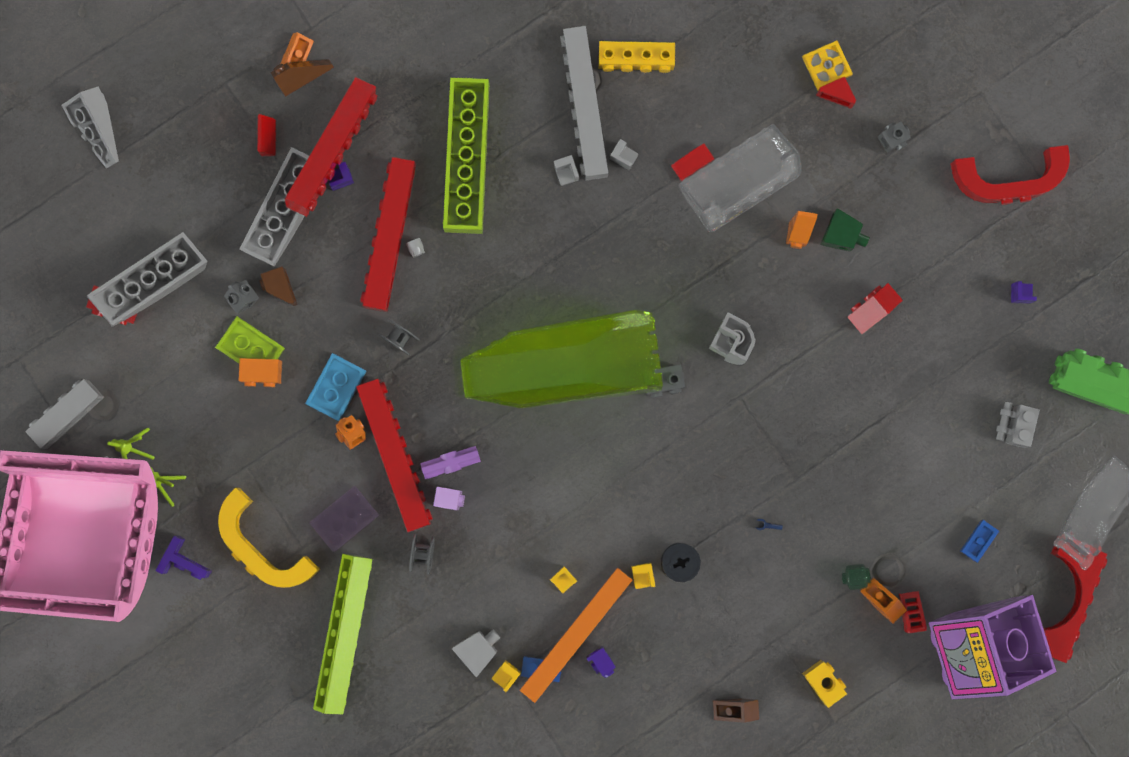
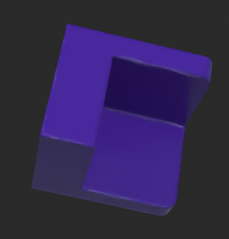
[329,162,354,191]
[1011,281,1037,304]

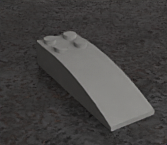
[239,147,309,266]
[87,232,208,327]

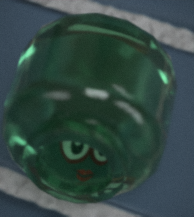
[842,564,871,590]

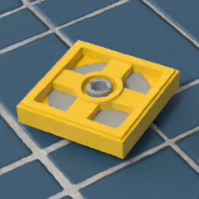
[802,41,853,90]

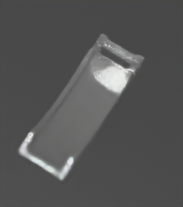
[1053,456,1129,570]

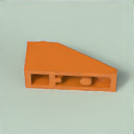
[786,211,818,249]

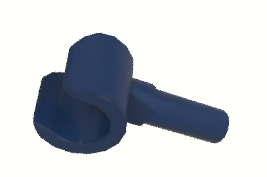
[756,519,783,530]

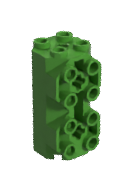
[1049,349,1129,415]

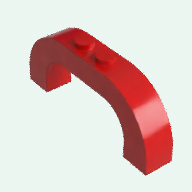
[951,145,1070,205]

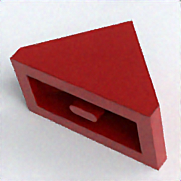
[816,77,856,109]

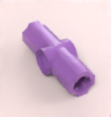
[420,446,481,479]

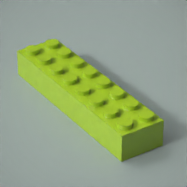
[443,78,490,234]

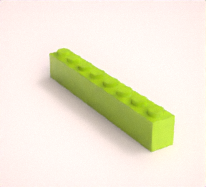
[313,554,372,714]

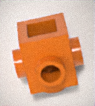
[335,415,366,450]

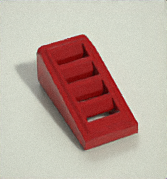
[899,591,927,633]

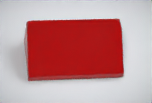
[257,114,276,156]

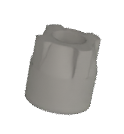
[406,238,425,258]

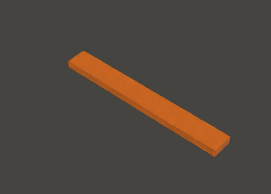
[520,568,632,703]

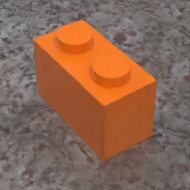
[239,358,282,387]

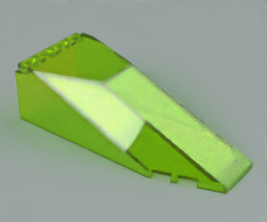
[460,310,663,409]

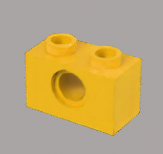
[802,660,847,708]

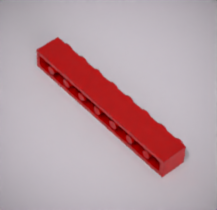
[285,77,378,217]
[361,157,416,312]
[356,379,433,532]

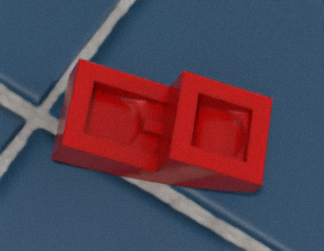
[671,143,715,181]

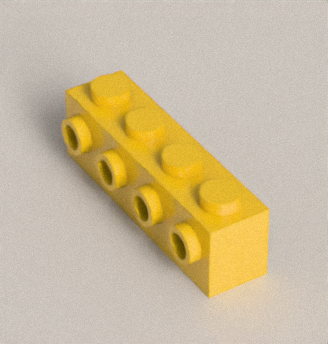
[599,41,675,73]

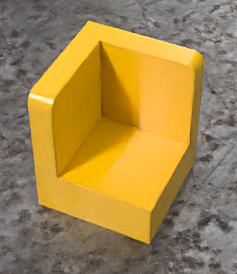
[631,563,655,589]
[550,566,577,593]
[492,660,521,692]

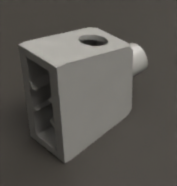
[452,629,501,677]

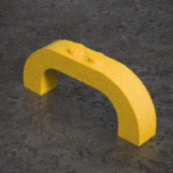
[218,488,320,588]

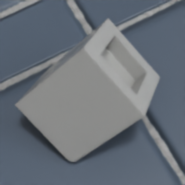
[610,139,638,170]
[554,155,579,186]

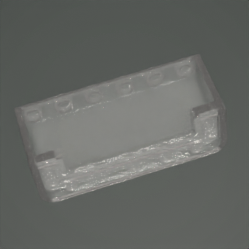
[678,124,802,232]

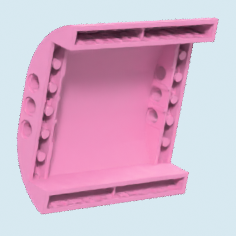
[0,450,158,622]

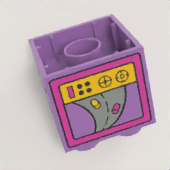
[929,595,1056,699]

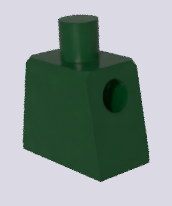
[820,208,870,251]

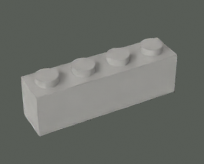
[25,379,104,449]

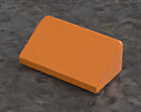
[280,32,314,65]

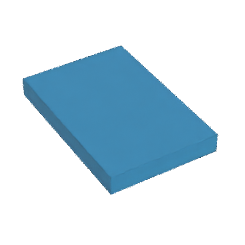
[305,353,367,421]

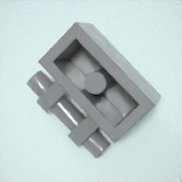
[996,402,1040,448]

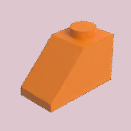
[860,578,907,624]

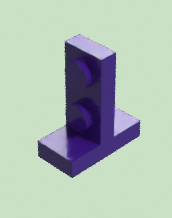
[155,536,212,580]

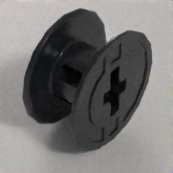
[661,543,701,582]

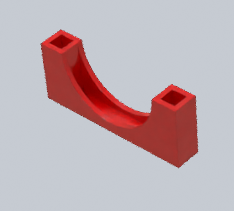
[1043,536,1107,663]

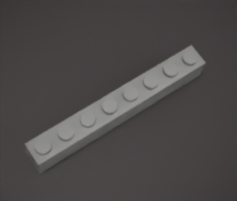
[560,26,608,181]

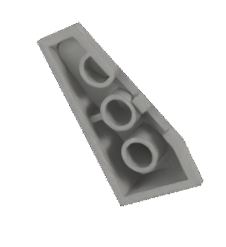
[62,87,119,168]

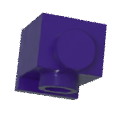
[586,646,616,678]

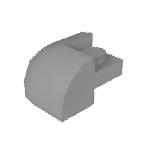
[709,313,756,365]

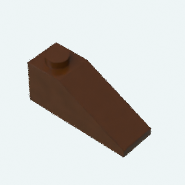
[270,59,334,97]

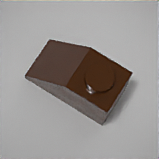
[259,267,298,306]
[713,699,759,723]

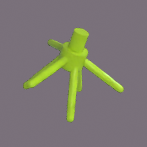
[107,428,155,460]
[150,467,186,507]

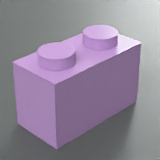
[433,487,465,510]

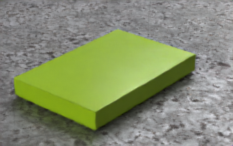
[215,316,285,363]

